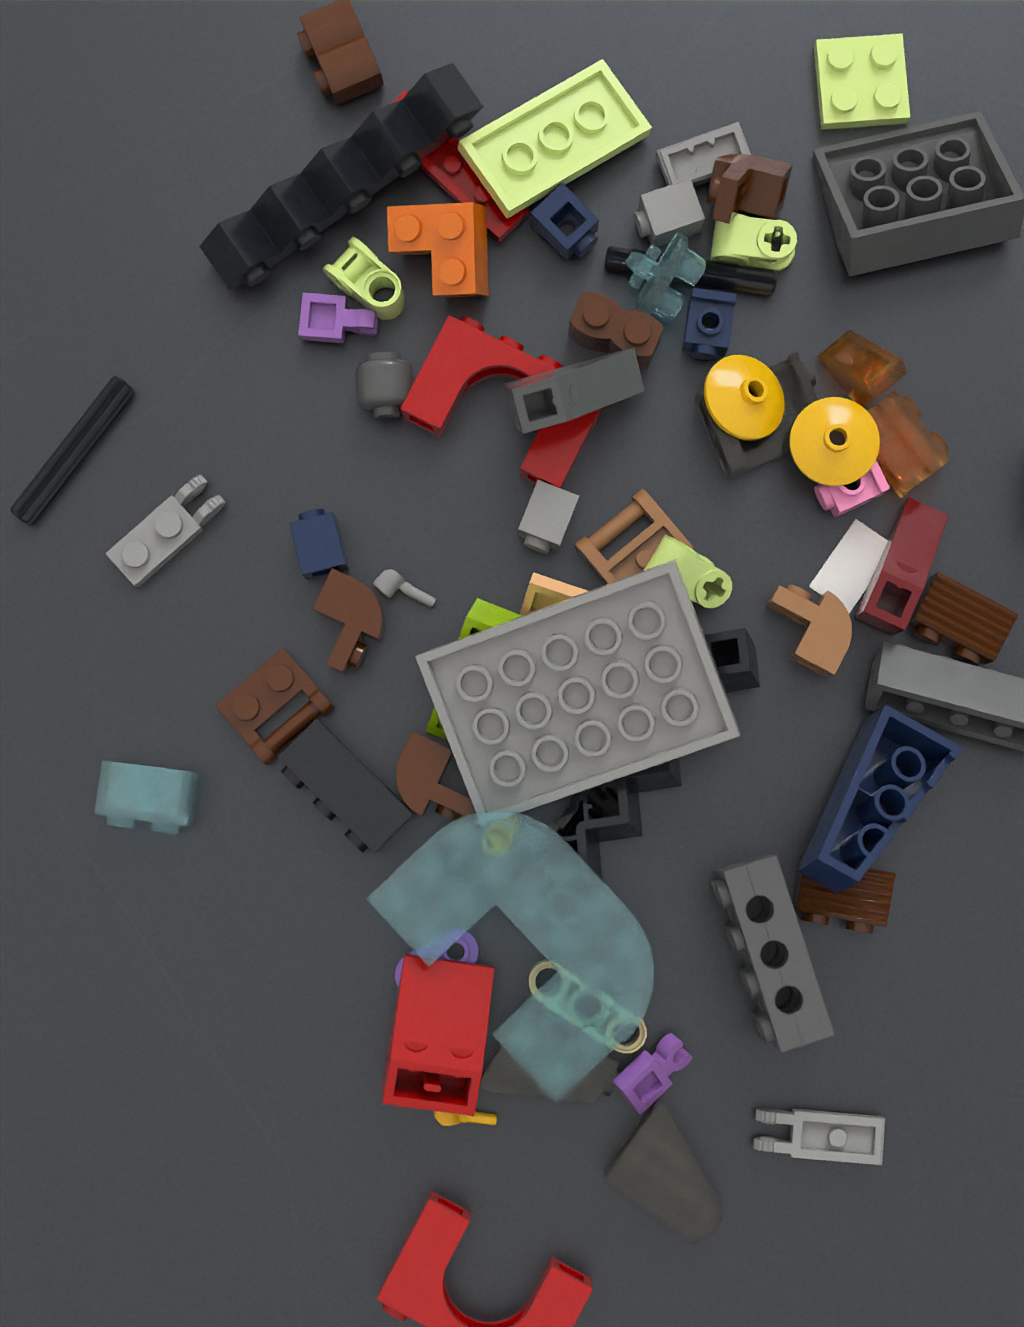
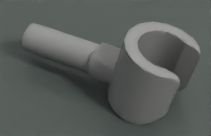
[373,569,436,608]

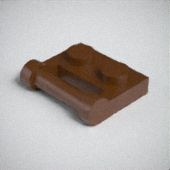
[215,647,335,766]

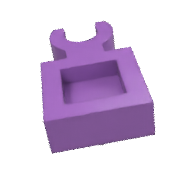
[612,1033,693,1116]

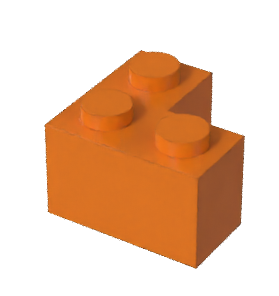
[387,202,489,298]

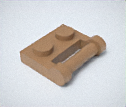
[574,489,693,584]

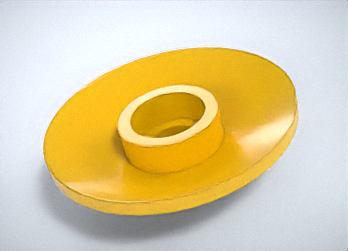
[704,355,785,440]
[789,397,880,486]

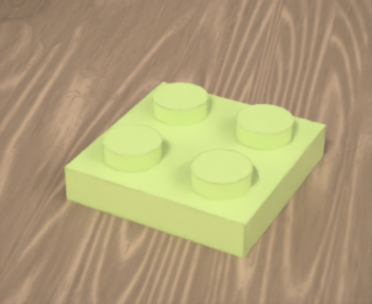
[814,34,910,130]

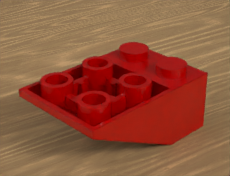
[382,953,495,1116]

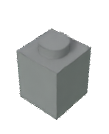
[634,178,705,249]
[518,480,579,554]

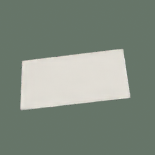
[809,519,888,613]

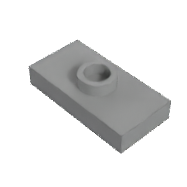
[656,122,751,187]

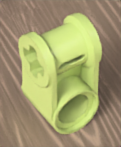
[710,214,797,271]
[323,237,406,320]
[644,534,732,608]

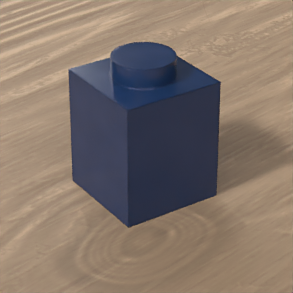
[289,509,349,580]

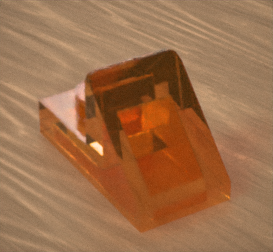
[817,329,908,407]

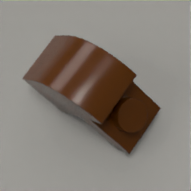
[706,154,793,224]
[313,568,385,676]
[396,731,475,823]

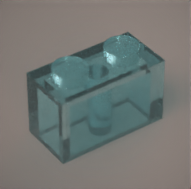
[94,760,199,834]

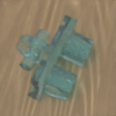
[626,232,706,321]

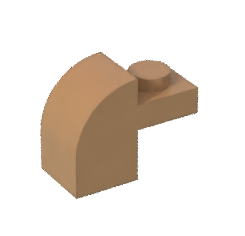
[766,584,852,678]

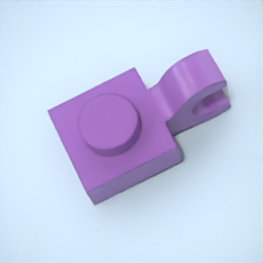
[298,293,379,343]

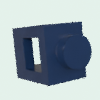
[530,183,599,260]
[682,288,737,360]

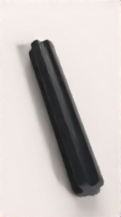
[604,246,777,295]
[10,376,134,525]

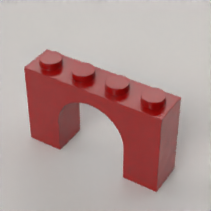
[400,315,604,489]
[376,1191,593,1327]

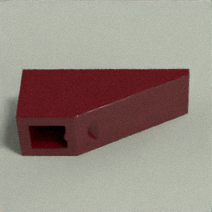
[854,497,949,636]

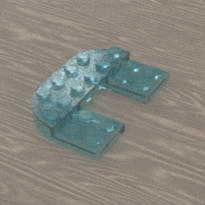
[366,810,654,1103]

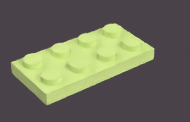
[458,59,652,219]

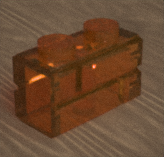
[868,390,950,498]

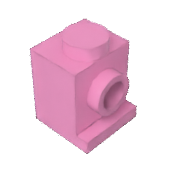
[814,461,890,518]

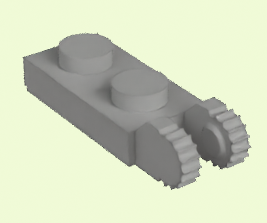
[105,475,226,588]
[753,1108,885,1165]

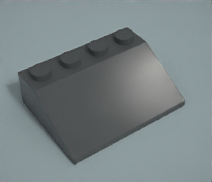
[813,111,1024,277]

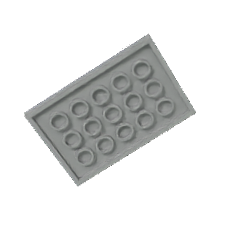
[415,559,740,826]

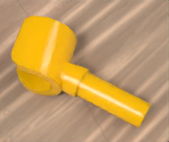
[434,1111,497,1126]

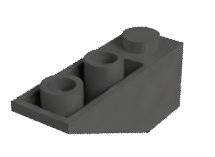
[504,347,645,434]

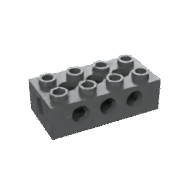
[710,854,835,1052]

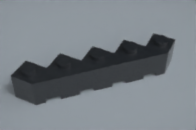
[199,63,483,290]
[541,628,760,892]

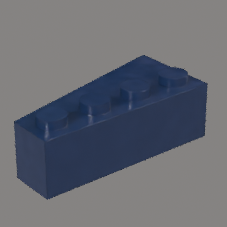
[797,704,964,894]

